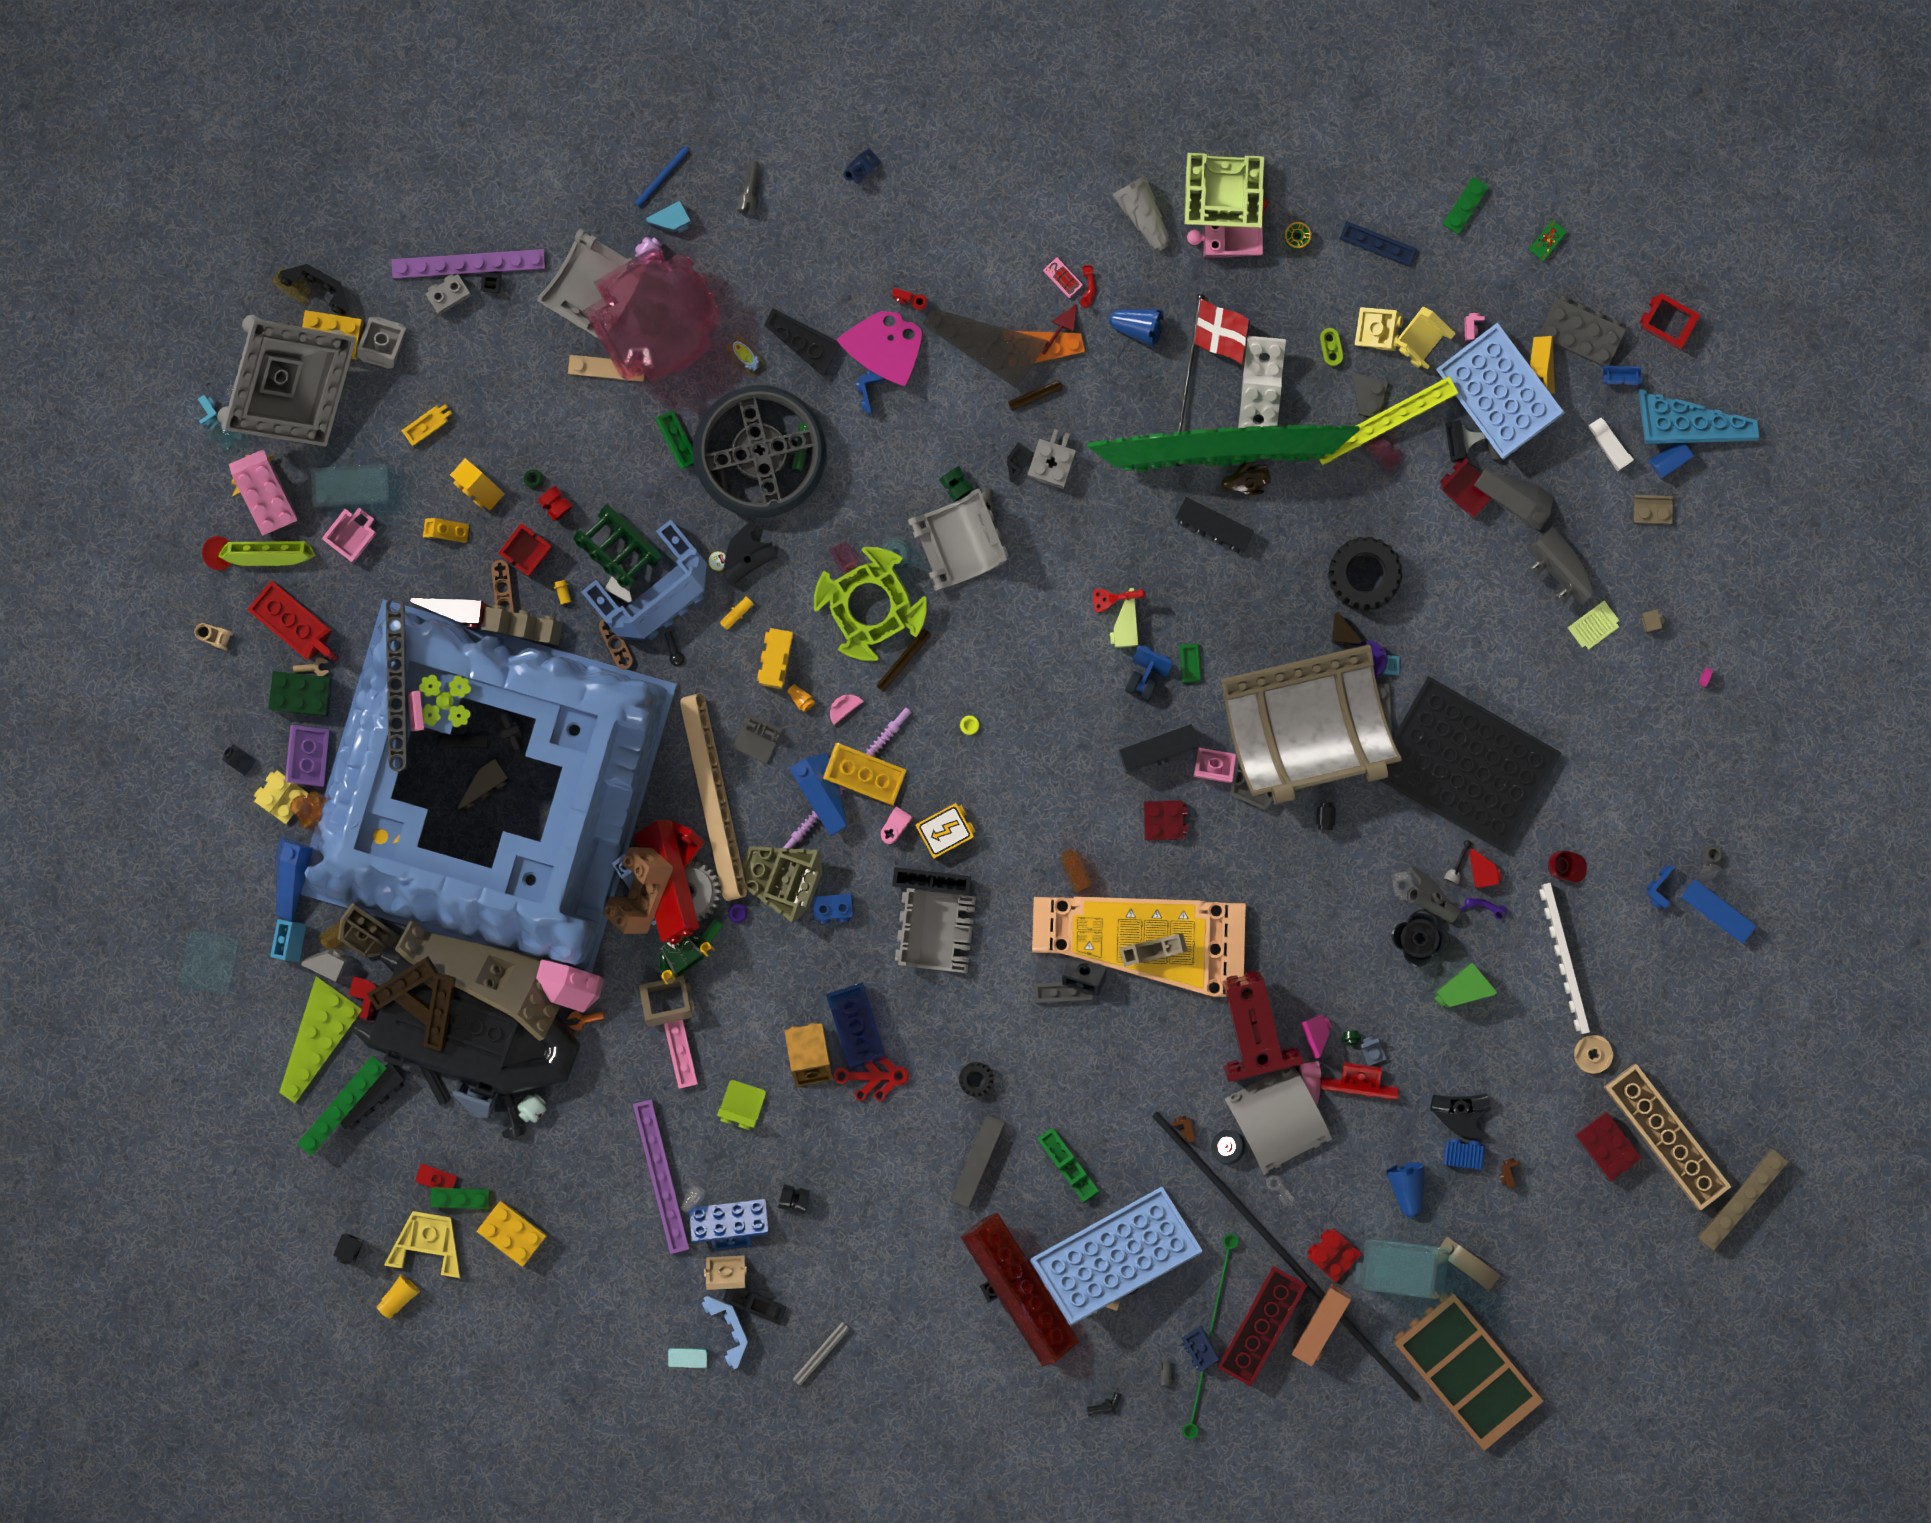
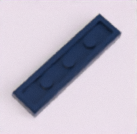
[1339,221,1417,267]

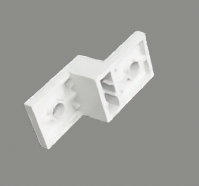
[1238,336,1286,428]

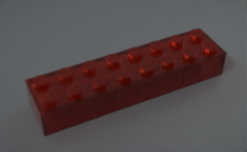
[960,1212,1080,1367]

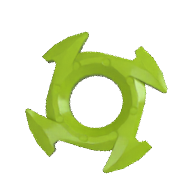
[814,547,927,661]

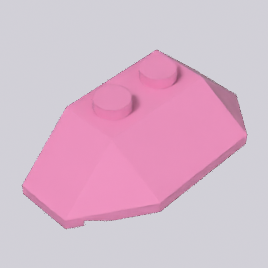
[536,960,604,1012]

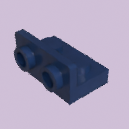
[1181,1326,1221,1372]

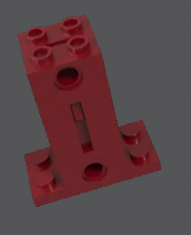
[1223,971,1304,1082]

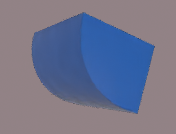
[1648,443,1694,479]

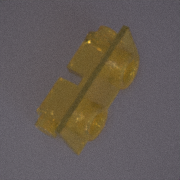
[318,921,342,950]

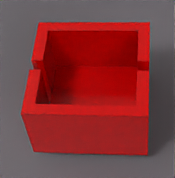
[498,523,553,578]

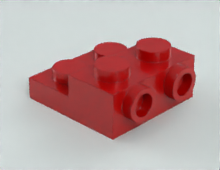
[1307,1228,1361,1283]

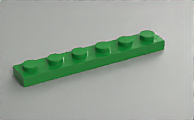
[297,1055,387,1156]

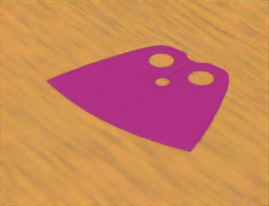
[836,311,922,386]

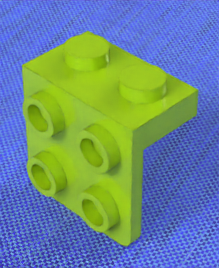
[717,1080,766,1130]

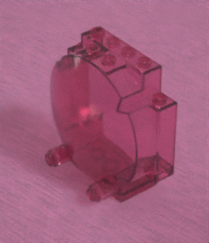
[583,248,722,383]

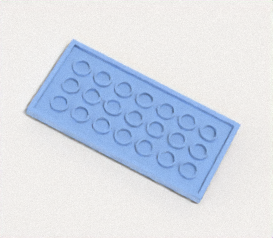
[1030,1187,1202,1326]

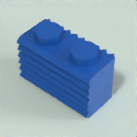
[1443,1138,1485,1170]

